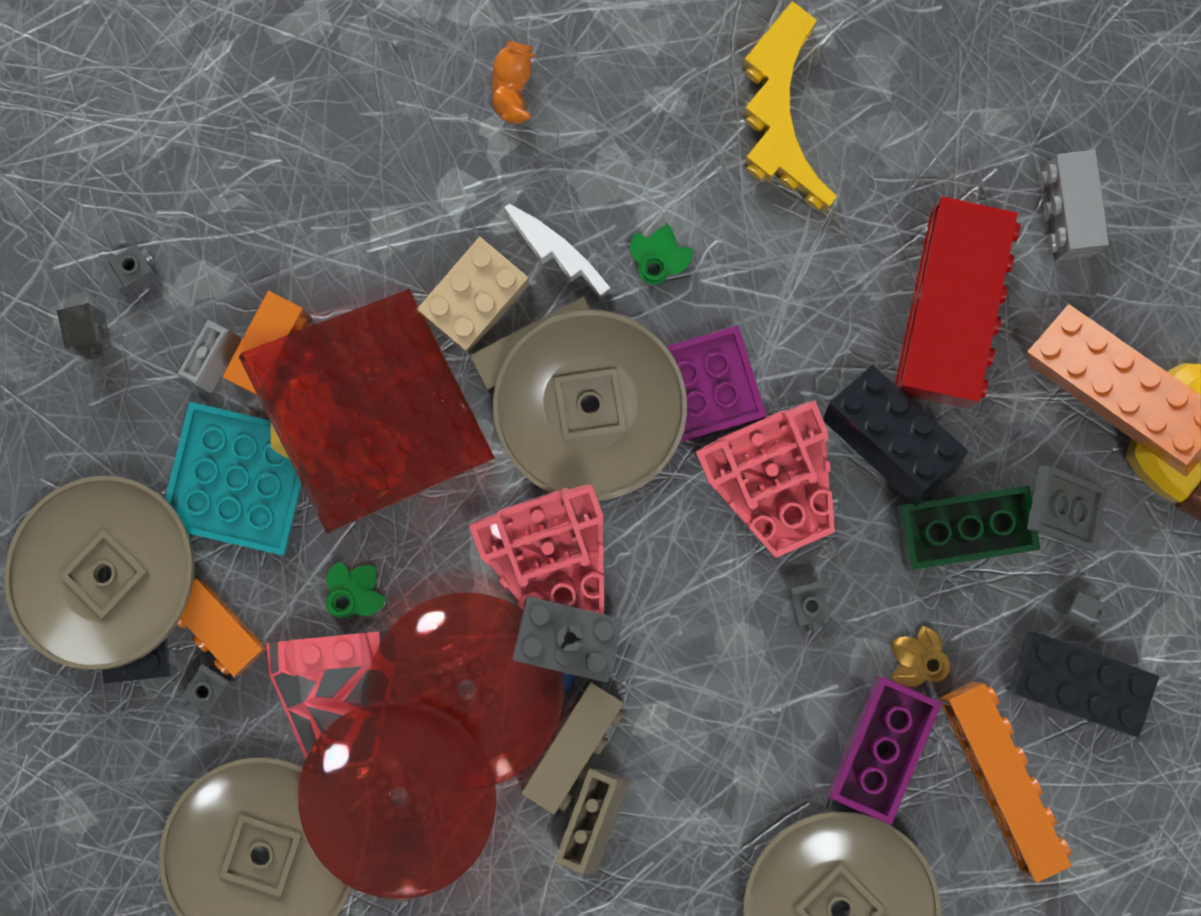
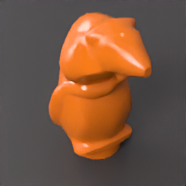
[491,41,536,124]

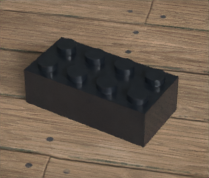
[823,365,968,507]
[1007,632,1160,738]

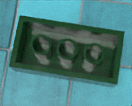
[895,485,1041,571]

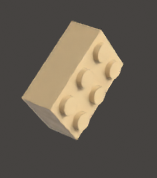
[417,236,530,355]

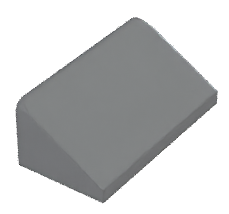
[177,320,242,393]

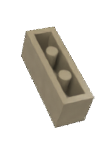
[555,769,631,875]

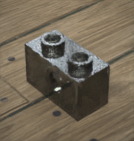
[57,303,112,360]

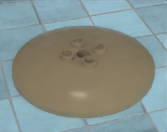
[493,310,687,501]
[4,476,195,670]
[159,757,357,916]
[743,811,941,916]

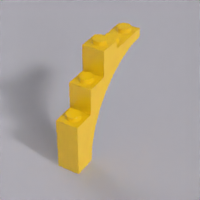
[742,1,837,213]

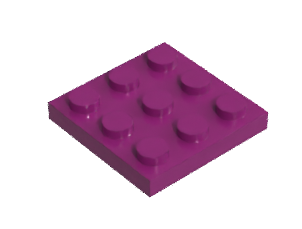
[667,325,766,443]

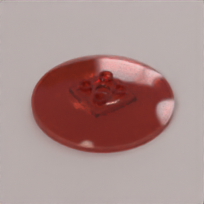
[368,592,564,790]
[298,699,497,899]

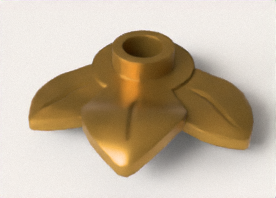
[891,626,951,687]

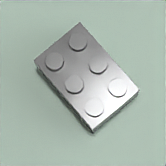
[1039,150,1109,261]

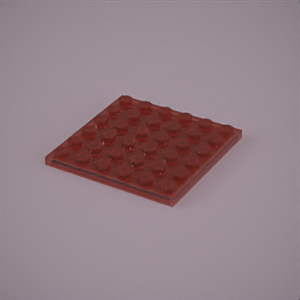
[239,289,495,534]

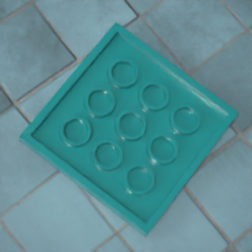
[165,402,306,556]

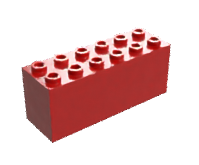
[894,196,1021,409]

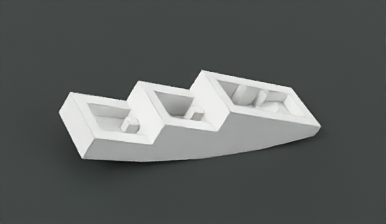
[504,204,610,300]

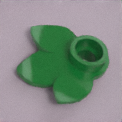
[630,225,693,285]
[326,561,387,619]

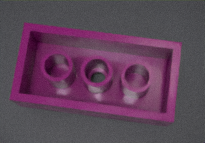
[826,676,942,825]

